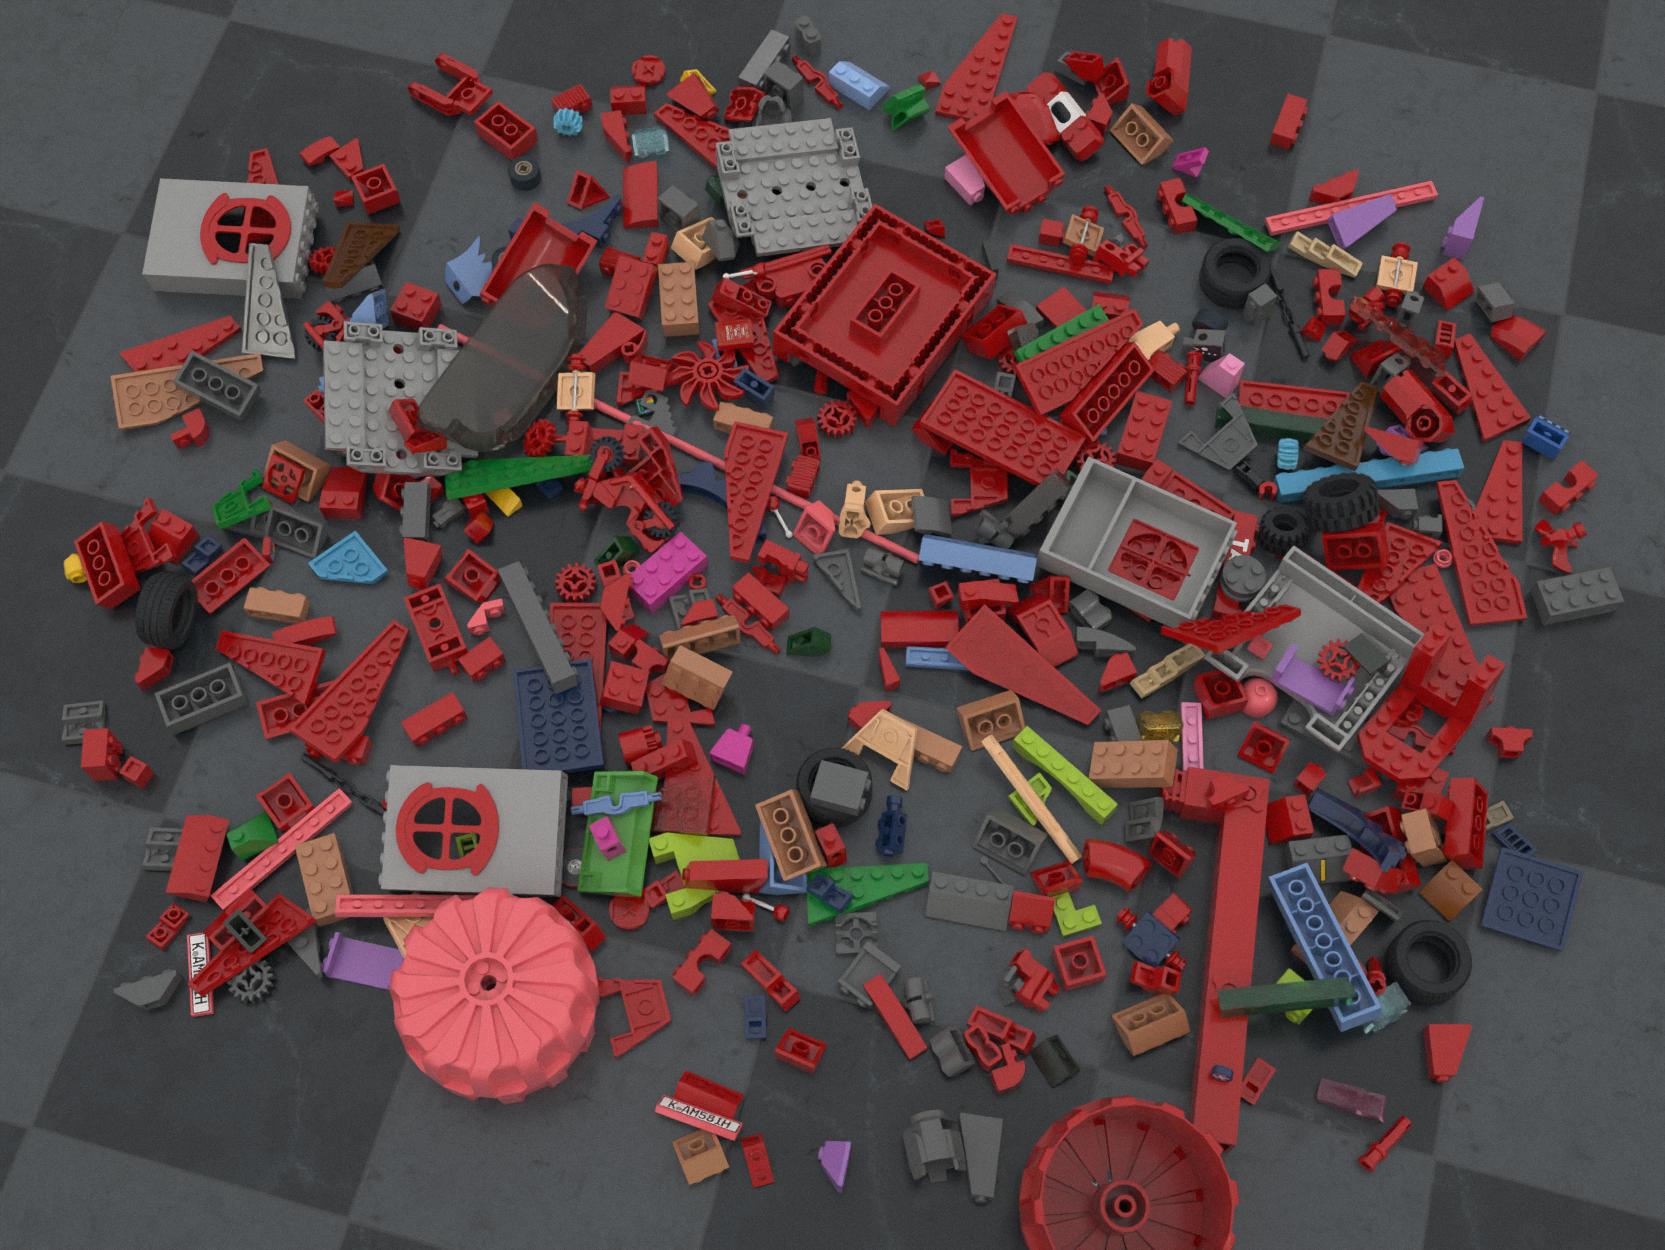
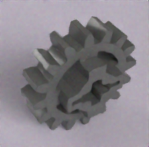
[227,959,275,1003]

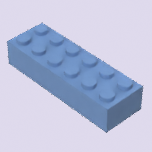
[919,534,1038,583]

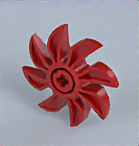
[667,341,749,411]

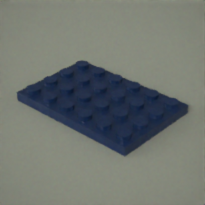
[513,658,604,773]

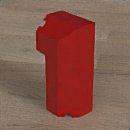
[1146,38,1192,116]
[1379,370,1455,443]

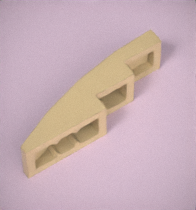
[1288,231,1363,278]
[1130,644,1205,698]

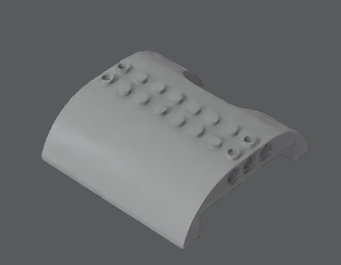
[1204,545,1425,753]

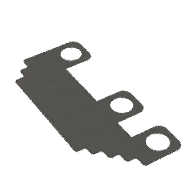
[621,390,676,473]

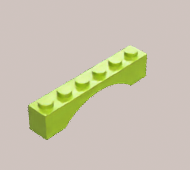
[1012,726,1118,826]

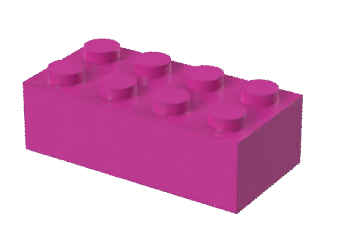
[628,532,708,614]

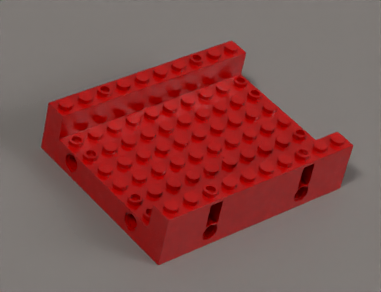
[773,204,996,427]

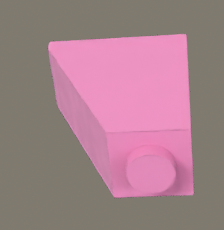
[944,155,985,205]
[1198,353,1245,398]

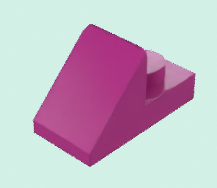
[1172,147,1209,177]

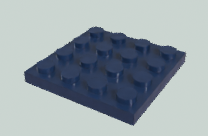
[1480,847,1583,952]

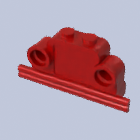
[740,244,832,307]

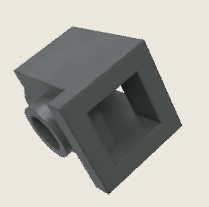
[1411,515,1442,540]

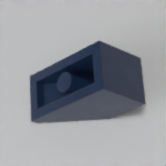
[734,368,775,410]

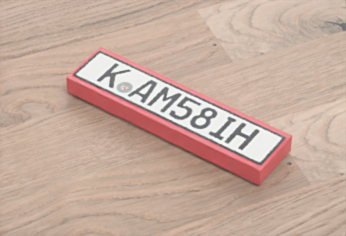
[187,933,214,1017]
[655,1095,743,1141]

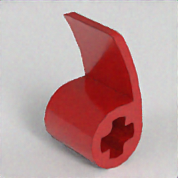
[621,330,648,365]

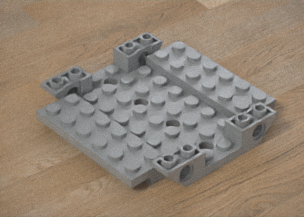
[716,118,872,257]
[323,321,478,476]

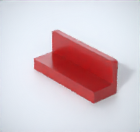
[674,1070,744,1120]

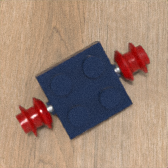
[1116,908,1187,972]

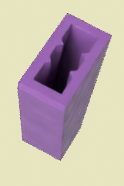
[1327,194,1397,250]

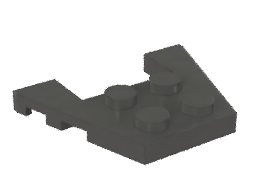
[1179,393,1258,471]

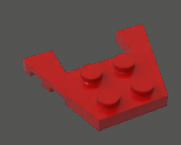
[950,449,1008,517]
[121,498,178,575]
[645,673,715,727]
[597,978,672,1058]

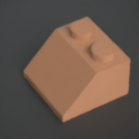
[672,1129,729,1185]

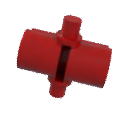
[1348,287,1386,330]

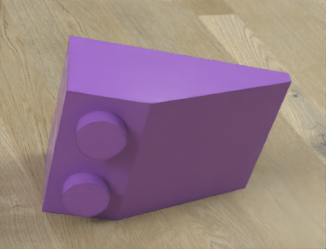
[1441,197,1484,260]

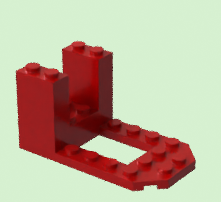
[1357,622,1506,783]

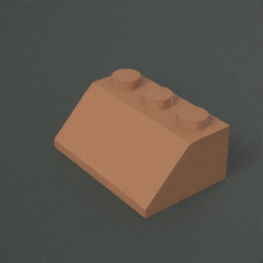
[1110,104,1174,165]
[263,440,330,502]
[956,690,1025,751]
[1111,994,1190,1056]

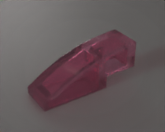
[1317,1079,1388,1122]

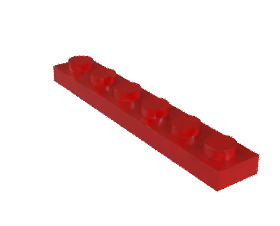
[1006,244,1114,284]

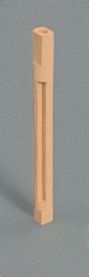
[981,735,1082,864]

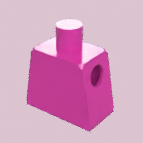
[710,724,754,775]
[589,817,627,861]

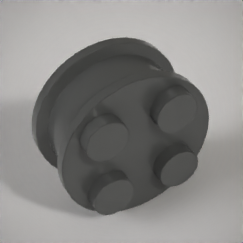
[1220,555,1266,602]

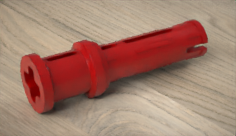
[1184,351,1203,406]
[1366,957,1386,995]
[1358,1116,1412,1173]

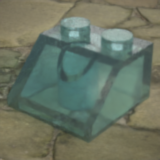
[630,125,669,158]

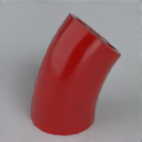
[1083,839,1153,893]

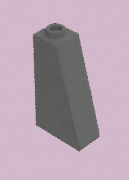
[959,1112,1003,1204]

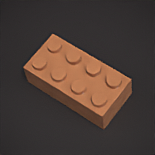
[658,262,700,337]
[1089,740,1178,788]
[295,833,354,927]

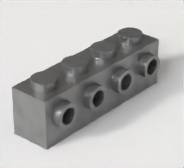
[738,29,791,91]

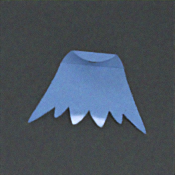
[445,236,492,304]

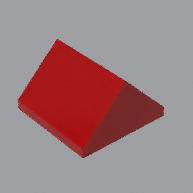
[1093,57,1130,104]
[1350,340,1402,378]
[388,399,432,441]
[1237,721,1291,774]
[1030,860,1082,897]
[775,1028,827,1074]

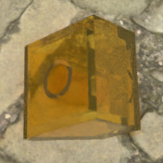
[1136,710,1184,741]

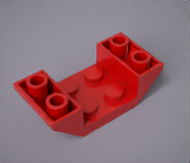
[1005,592,1078,668]

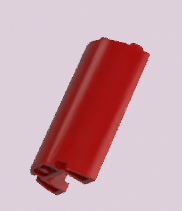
[947,91,1065,215]
[480,202,597,334]

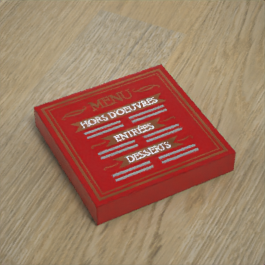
[715,318,755,351]

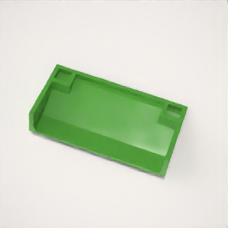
[577,771,658,897]

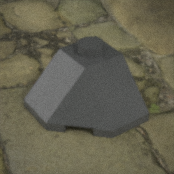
[702,219,740,261]

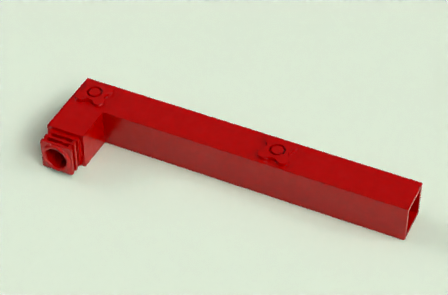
[1160,767,1270,1153]

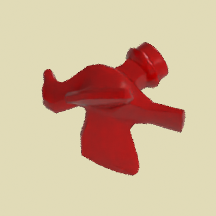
[1534,519,1587,574]

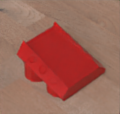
[724,87,766,123]

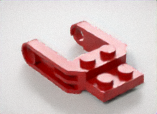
[407,53,493,116]

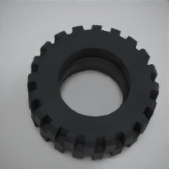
[1302,472,1380,533]

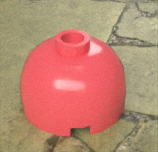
[1242,678,1278,718]

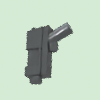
[432,494,466,529]

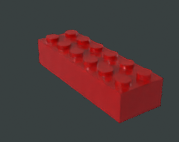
[1059,342,1154,444]

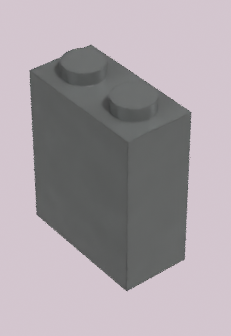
[810,760,871,816]

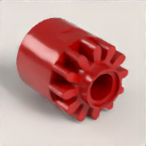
[618,725,663,767]

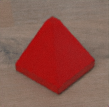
[918,70,941,90]
[333,190,354,207]
[924,219,945,237]
[1301,316,1326,341]

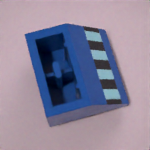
[1521,414,1571,460]

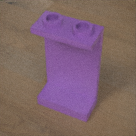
[1270,643,1355,716]
[322,932,404,990]

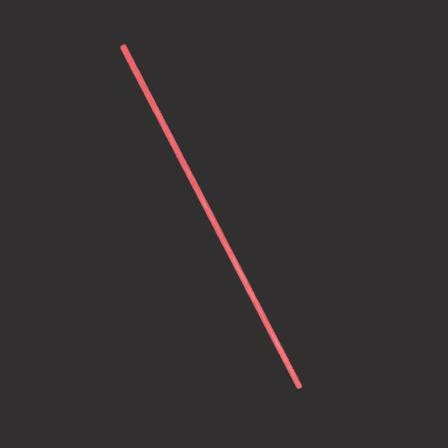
[437,324,919,564]

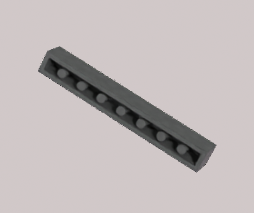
[498,561,578,694]

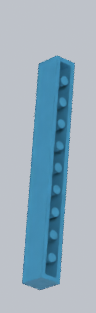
[1273,448,1464,504]

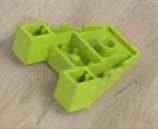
[649,832,740,920]

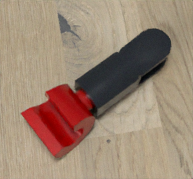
[1233,460,1277,502]

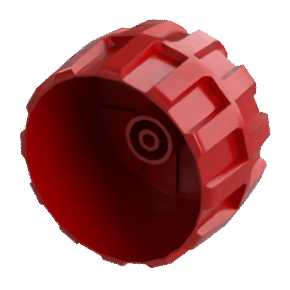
[1019,1096,1240,1250]

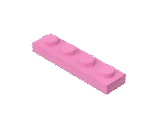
[1180,702,1204,771]

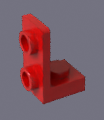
[741,1133,774,1188]

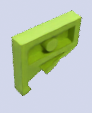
[1008,772,1052,826]

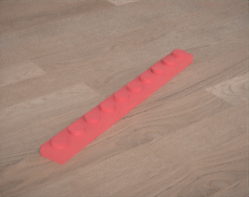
[1265,181,1438,236]

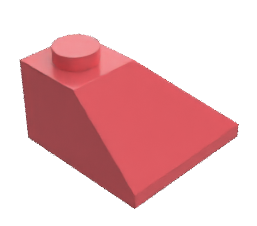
[793,500,835,554]

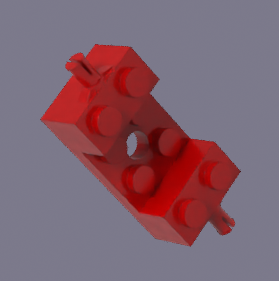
[554,420,646,468]
[404,583,468,676]

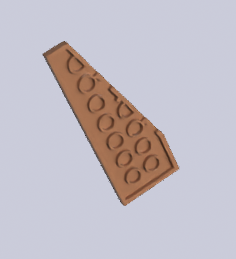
[110,353,264,430]

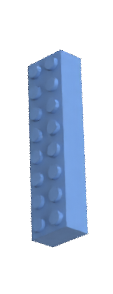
[1269,863,1382,1032]

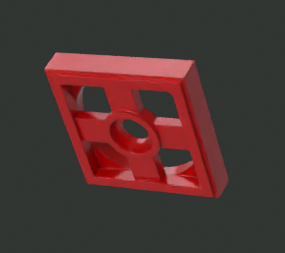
[262,453,306,504]

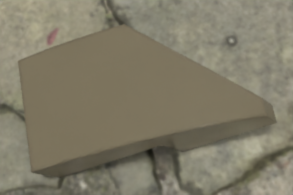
[1486,800,1514,832]

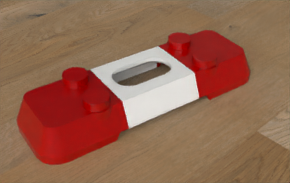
[1026,72,1104,161]

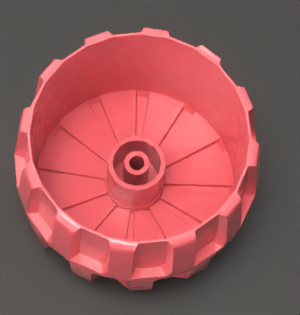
[389,887,600,1104]

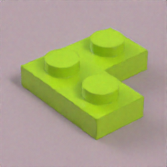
[1053,892,1102,938]

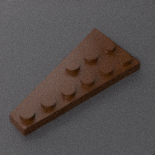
[323,222,400,289]
[1303,381,1378,471]

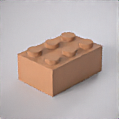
[661,645,732,710]
[1400,808,1447,867]

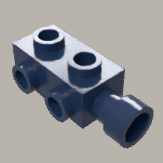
[875,795,907,857]

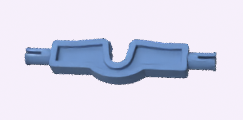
[571,791,662,816]

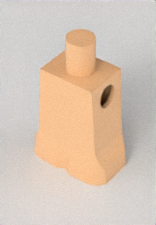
[1125,321,1180,360]
[839,481,871,538]

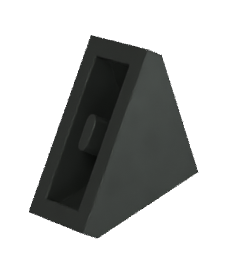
[223,909,267,953]

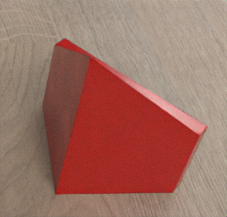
[567,169,610,210]
[1029,575,1070,613]

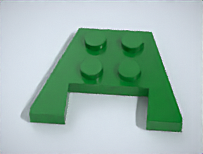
[211,469,272,530]

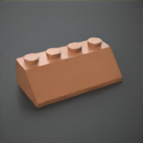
[659,615,741,663]
[755,789,827,881]
[1290,891,1379,963]

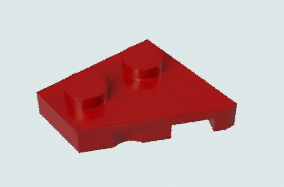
[329,138,364,181]
[617,371,651,406]

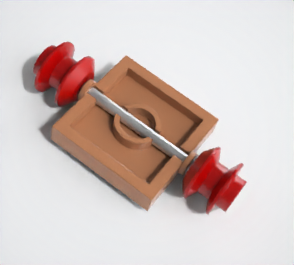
[1062,206,1104,263]

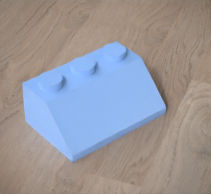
[829,61,890,111]

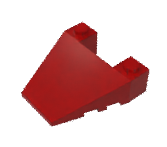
[603,426,684,515]

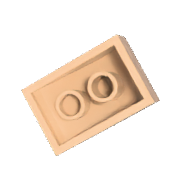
[671,217,716,270]
[865,489,924,535]

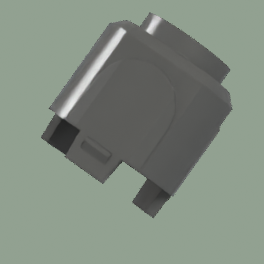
[903,1110,966,1184]

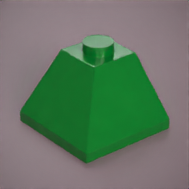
[227,811,279,861]

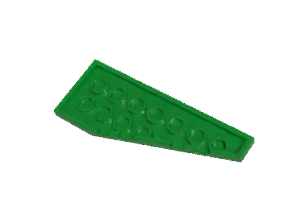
[445,454,593,500]

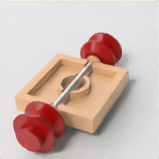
[1376,242,1418,307]
[557,354,595,428]

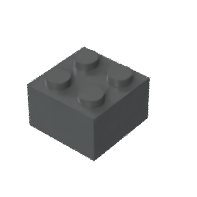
[763,60,804,112]
[658,185,700,232]

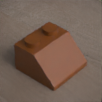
[1418,860,1483,923]

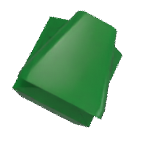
[883,84,930,130]

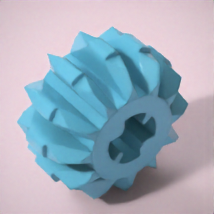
[553,107,583,137]
[1277,438,1299,470]

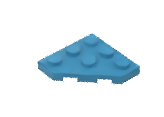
[308,531,389,584]

